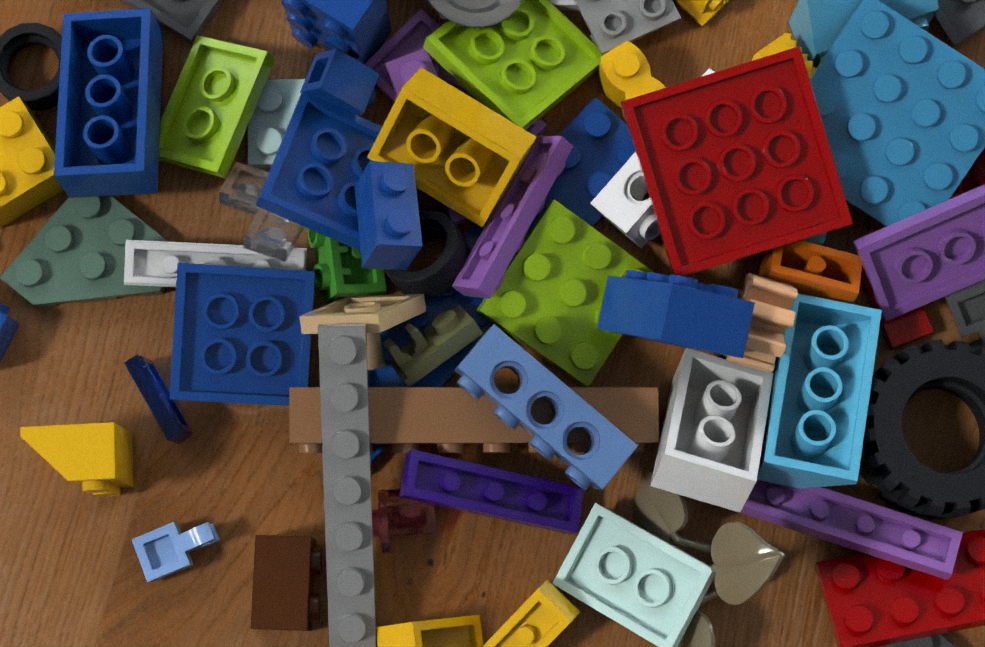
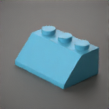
[788,0,939,67]

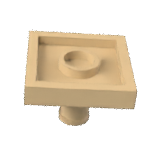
[299,294,426,370]

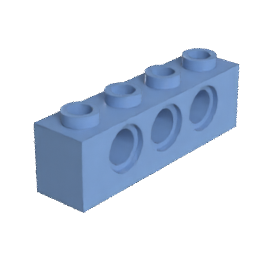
[454,324,638,490]

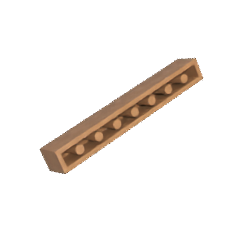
[289,387,659,453]

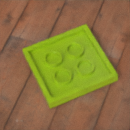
[423,0,604,130]
[476,199,655,387]

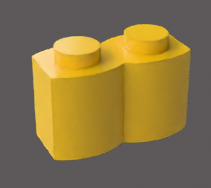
[598,41,666,124]

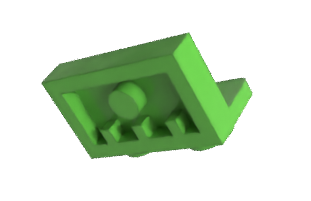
[307,229,387,303]

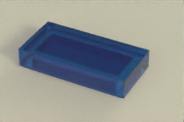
[124,354,193,444]

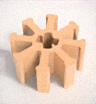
[723,273,798,373]

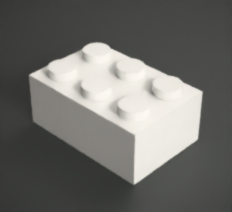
[650,348,774,513]

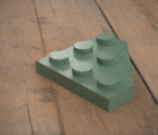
[0,196,168,308]

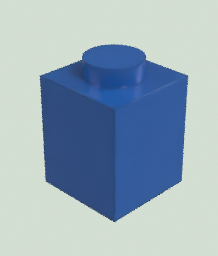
[300,48,380,115]

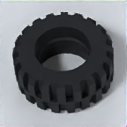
[861,339,985,519]

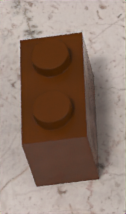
[251,535,323,631]

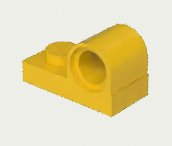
[482,579,581,647]

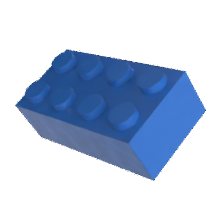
[54,8,164,198]

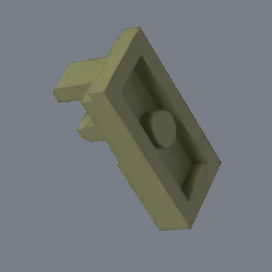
[384,305,483,387]

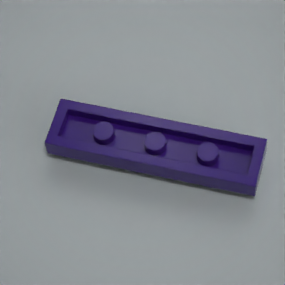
[399,449,584,535]

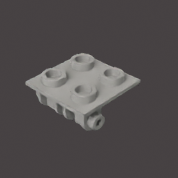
[574,0,681,55]

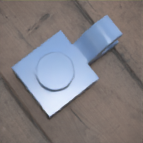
[131,522,220,583]

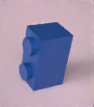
[354,161,423,270]

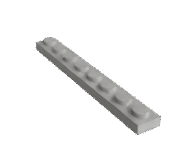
[318,323,377,647]

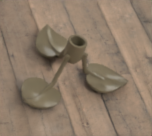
[633,472,785,647]

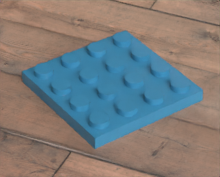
[810,0,985,227]

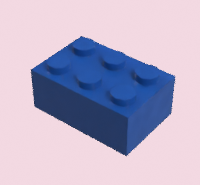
[281,0,391,64]
[597,270,755,358]

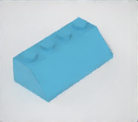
[757,293,882,489]

